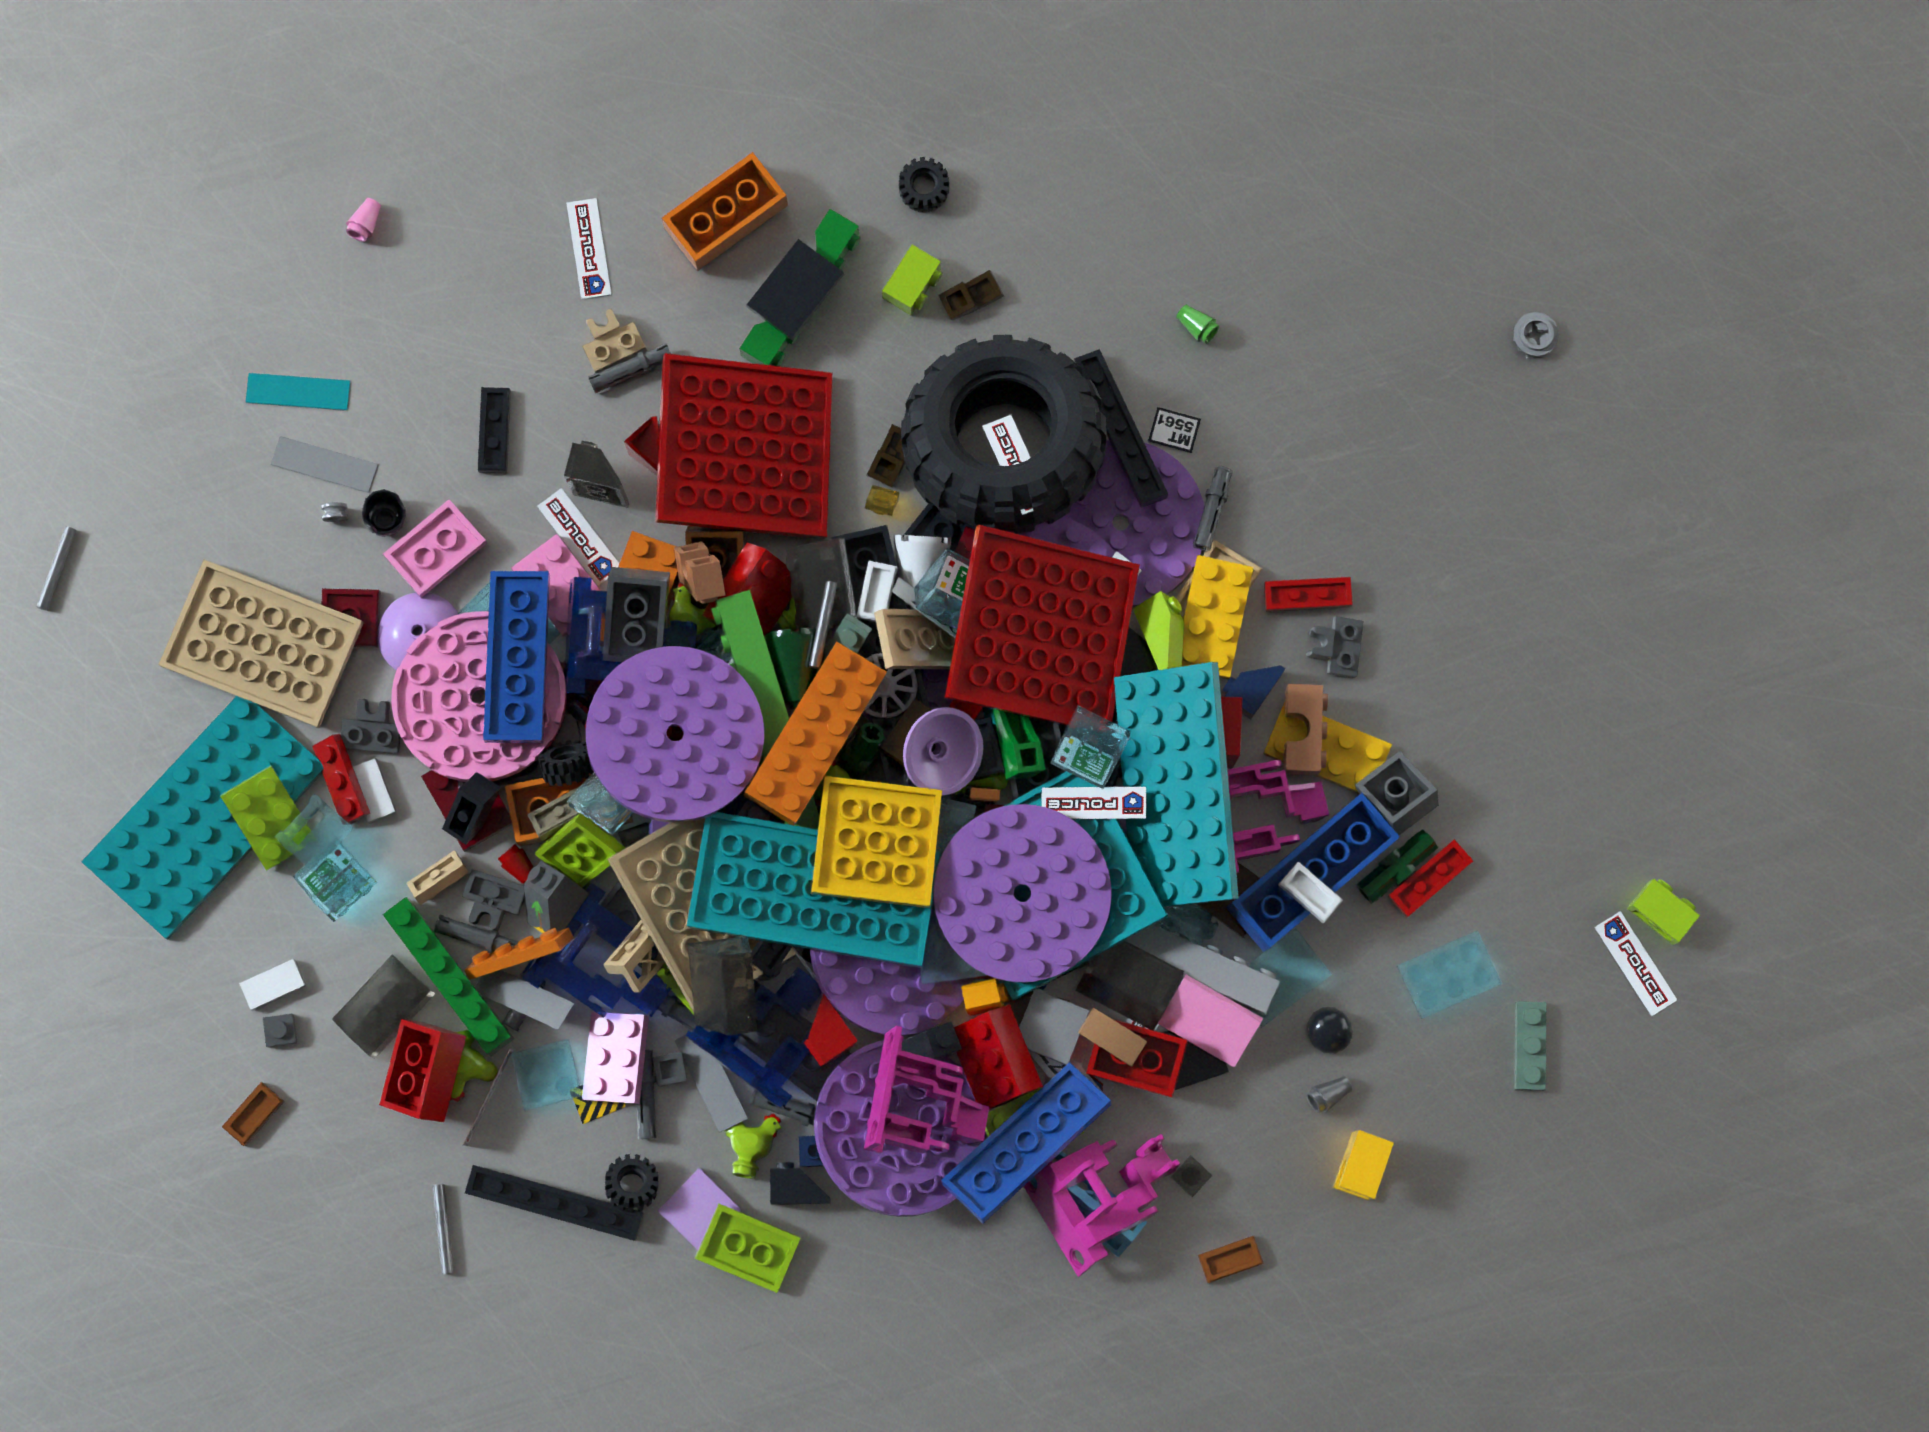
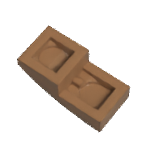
[1078,1008,1147,1067]

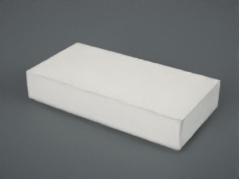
[857,561,897,622]
[353,759,396,824]
[1278,862,1343,923]
[239,959,306,1011]

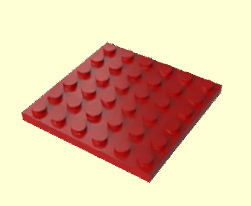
[655,353,833,540]
[945,525,1140,735]

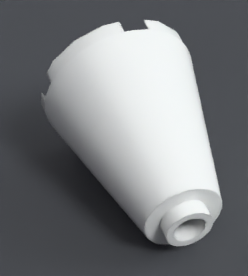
[894,534,951,610]

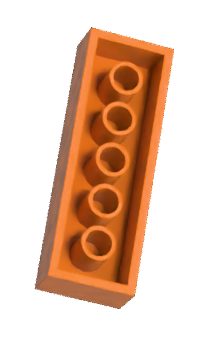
[743,641,887,825]

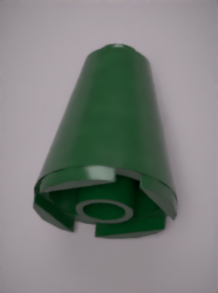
[764,628,817,710]

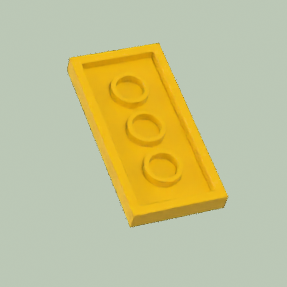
[1182,555,1254,679]
[1263,701,1392,794]

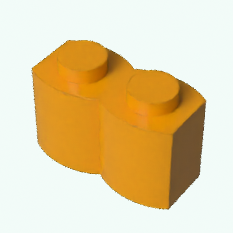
[961,978,1009,1016]

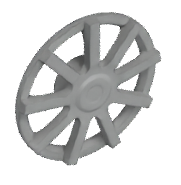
[864,653,917,718]

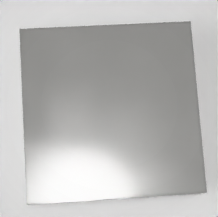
[1019,989,1089,1065]

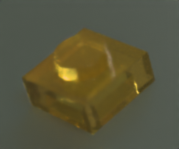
[865,485,900,516]

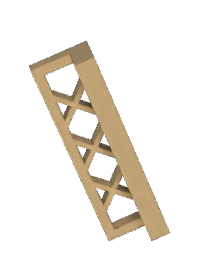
[603,920,665,993]

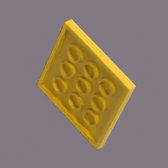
[811,776,942,908]

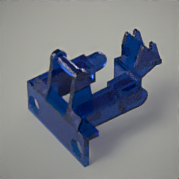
[564,577,697,695]
[520,882,672,1018]
[686,967,823,1111]

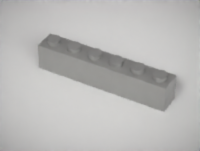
[1112,922,1280,1017]

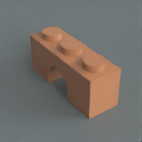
[674,542,725,603]
[1283,684,1328,776]

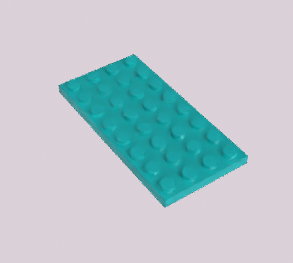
[1114,662,1239,907]
[81,696,324,940]
[686,812,940,968]

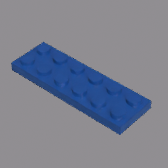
[483,571,550,743]
[941,1062,1112,1224]

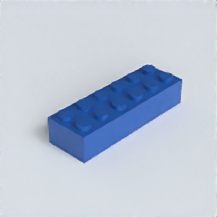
[1226,793,1400,952]

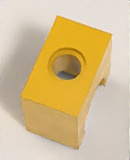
[1333,1130,1394,1201]

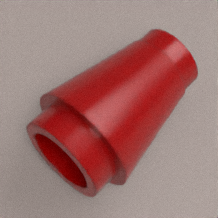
[498,844,534,884]

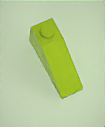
[1133,591,1184,670]

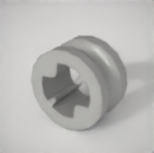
[321,502,348,522]

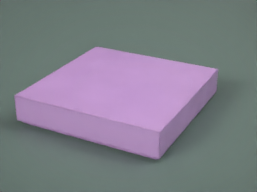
[657,1168,742,1250]

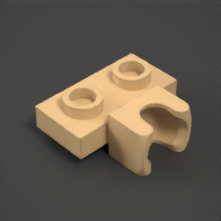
[582,309,646,373]

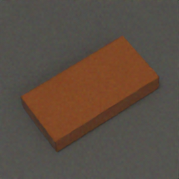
[968,788,1000,804]
[222,1082,285,1146]
[1198,1235,1264,1283]

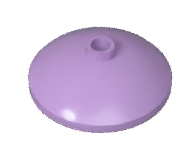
[377,593,458,670]
[903,707,983,795]

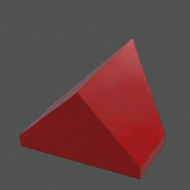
[624,416,660,476]
[804,993,858,1066]

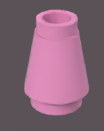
[346,198,381,242]

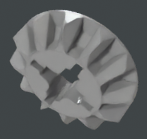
[1513,312,1559,357]

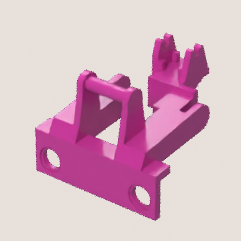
[1227,760,1329,873]
[864,1026,989,1154]
[1024,1134,1180,1277]

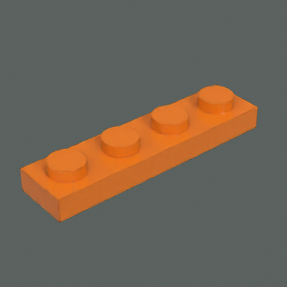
[464,928,574,980]

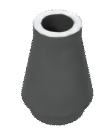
[1307,1076,1352,1113]

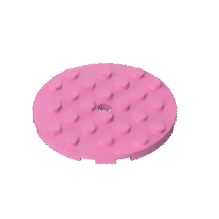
[391,611,567,782]

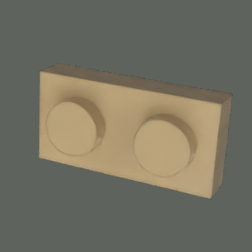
[406,850,469,905]

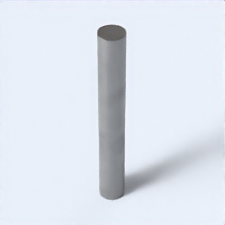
[36,526,77,611]
[809,581,837,669]
[433,1184,454,1274]

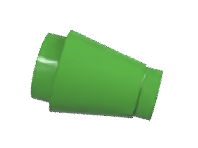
[1176,304,1219,344]

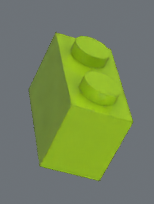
[882,244,943,316]
[1627,879,1700,945]

